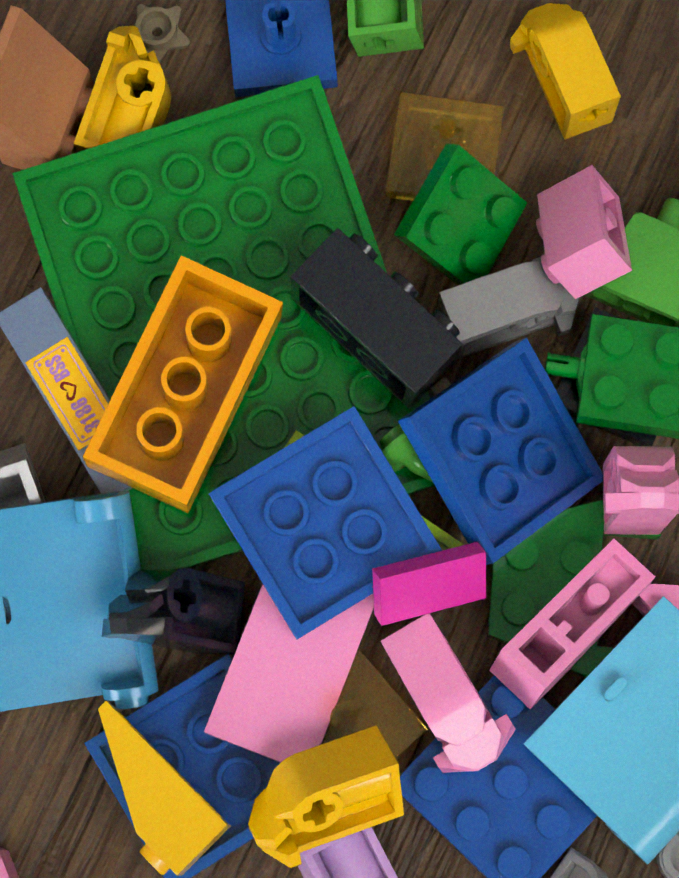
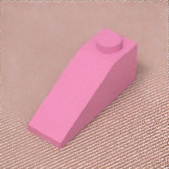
[489,539,656,709]

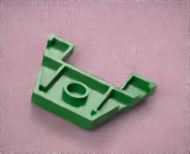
[487,500,661,678]

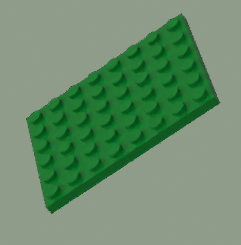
[12,75,435,570]

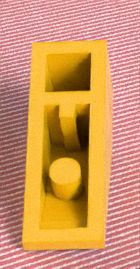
[98,701,231,876]

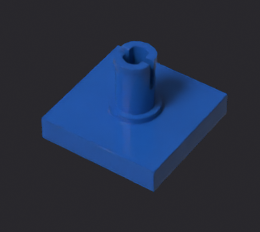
[225,0,338,97]

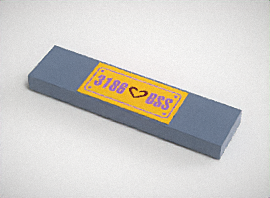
[0,287,132,493]

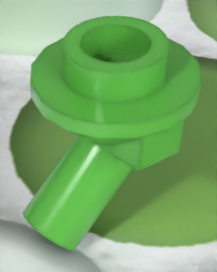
[379,424,432,482]

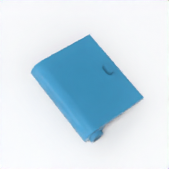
[0,491,159,712]

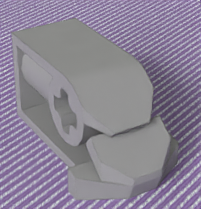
[437,257,579,360]

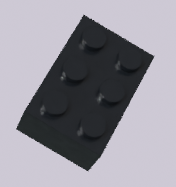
[291,228,463,410]

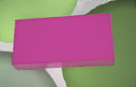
[372,542,486,626]

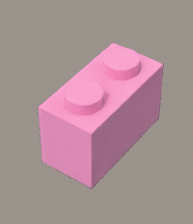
[536,165,632,299]

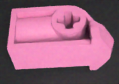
[603,446,679,535]
[381,613,516,773]

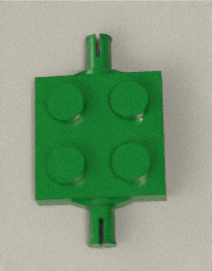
[545,314,679,439]

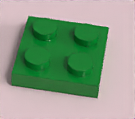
[394,143,527,285]

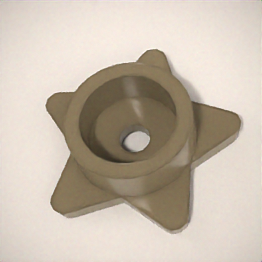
[135,4,190,63]

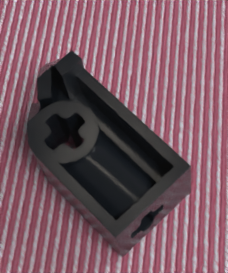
[101,568,245,654]

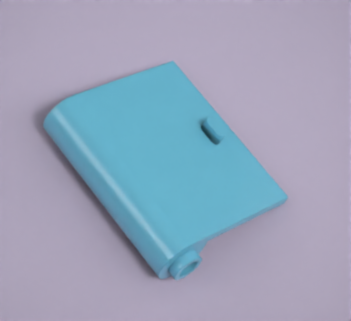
[524,596,679,865]

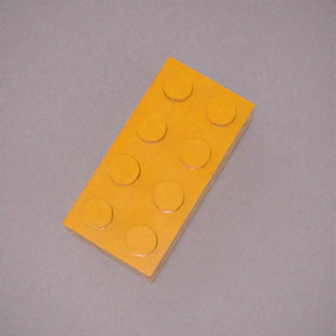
[83,255,283,513]

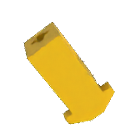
[510,3,621,140]
[73,26,172,152]
[248,725,404,868]

